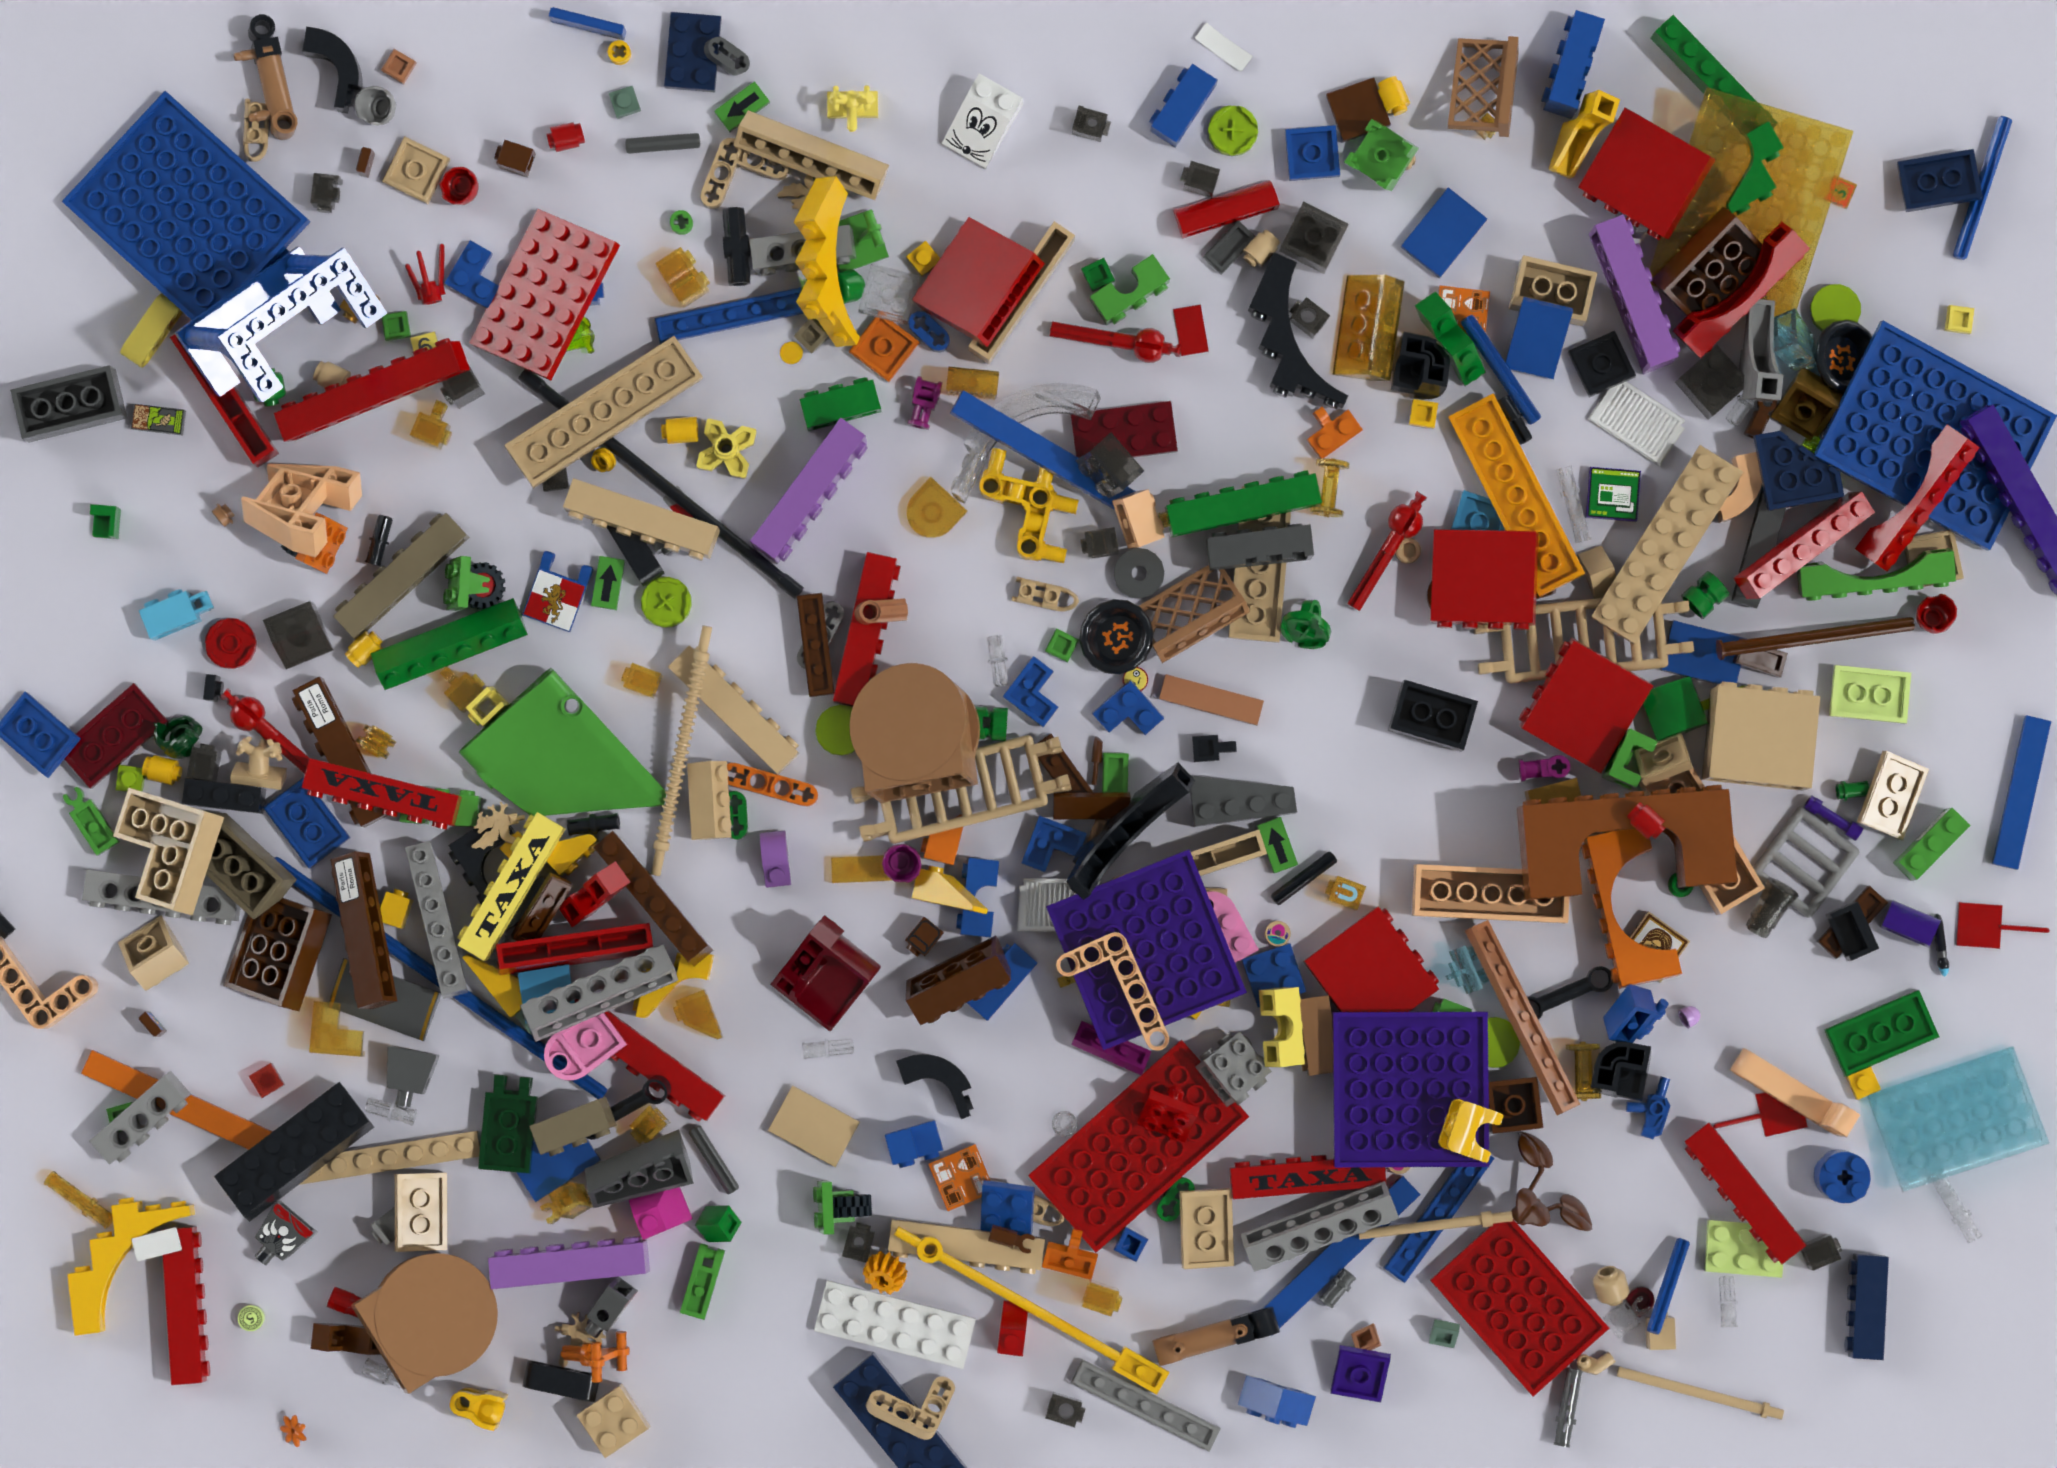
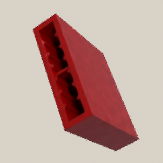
[1578,108,1716,240]
[912,217,1045,347]
[1430,529,1539,630]
[1519,637,1653,774]
[1303,906,1439,1012]

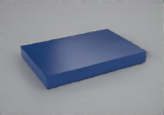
[1401,187,1488,278]
[1505,297,1573,379]
[1660,620,1746,684]
[0,691,81,778]
[263,777,351,869]
[516,1138,601,1202]

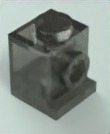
[1072,105,1111,142]
[310,173,343,213]
[842,1222,875,1263]

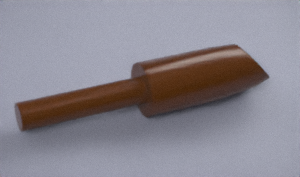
[1091,736,1103,785]

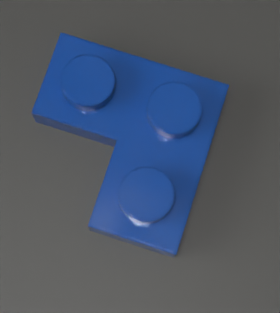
[445,240,499,308]
[1003,656,1059,727]
[1092,679,1164,735]
[1021,815,1087,872]

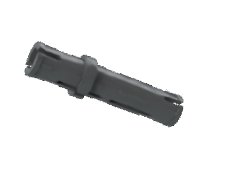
[1554,1368,1583,1448]

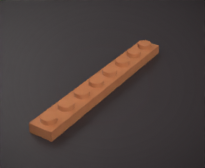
[1465,920,1580,1116]

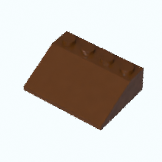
[1652,207,1762,316]
[223,898,333,1011]

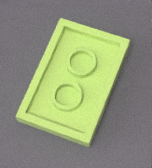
[1829,665,1911,724]
[1704,1220,1783,1278]

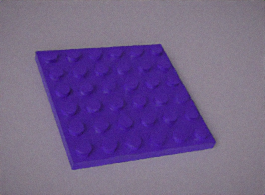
[1046,849,1247,1050]
[1333,1012,1489,1168]

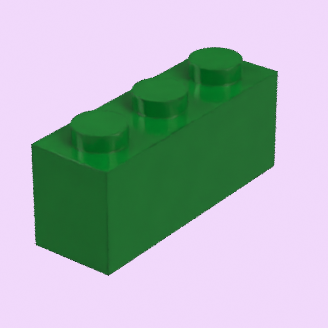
[800,377,882,432]

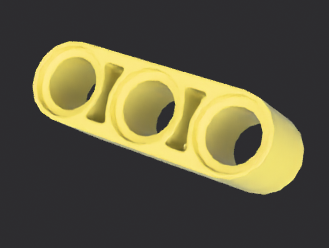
[120,293,183,368]

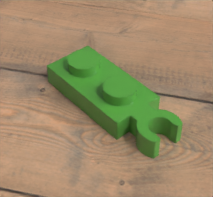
[63,787,120,856]

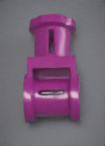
[907,376,943,430]
[1518,755,1571,782]

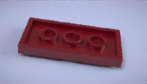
[1071,401,1178,464]
[65,683,168,789]

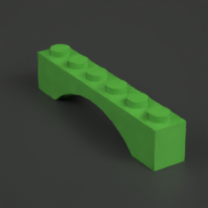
[1797,548,1956,601]

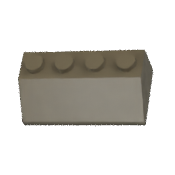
[206,813,297,919]

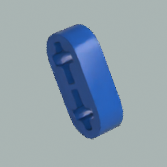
[909,311,950,353]

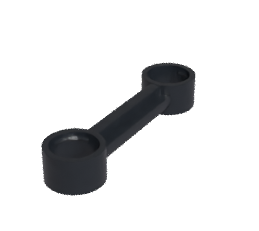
[1527,966,1613,1020]
[586,1075,671,1140]

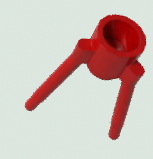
[405,244,446,305]

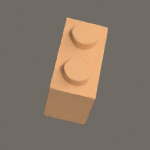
[1112,489,1165,549]

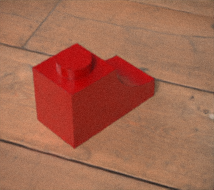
[997,1300,1028,1357]

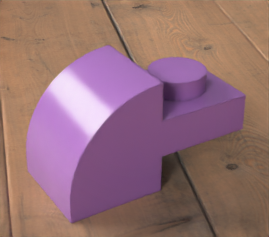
[760,830,791,888]

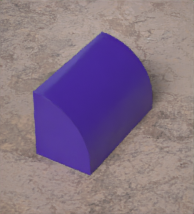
[1881,900,1941,948]

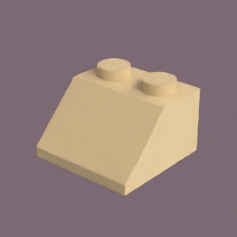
[118,915,189,991]

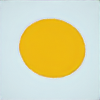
[780,342,803,364]

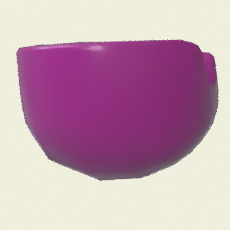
[882,844,922,883]

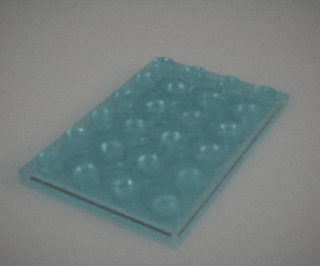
[1867,1046,2049,1192]

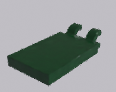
[478,1075,538,1173]

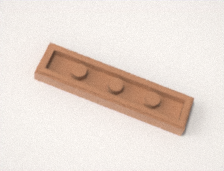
[1159,674,1264,726]

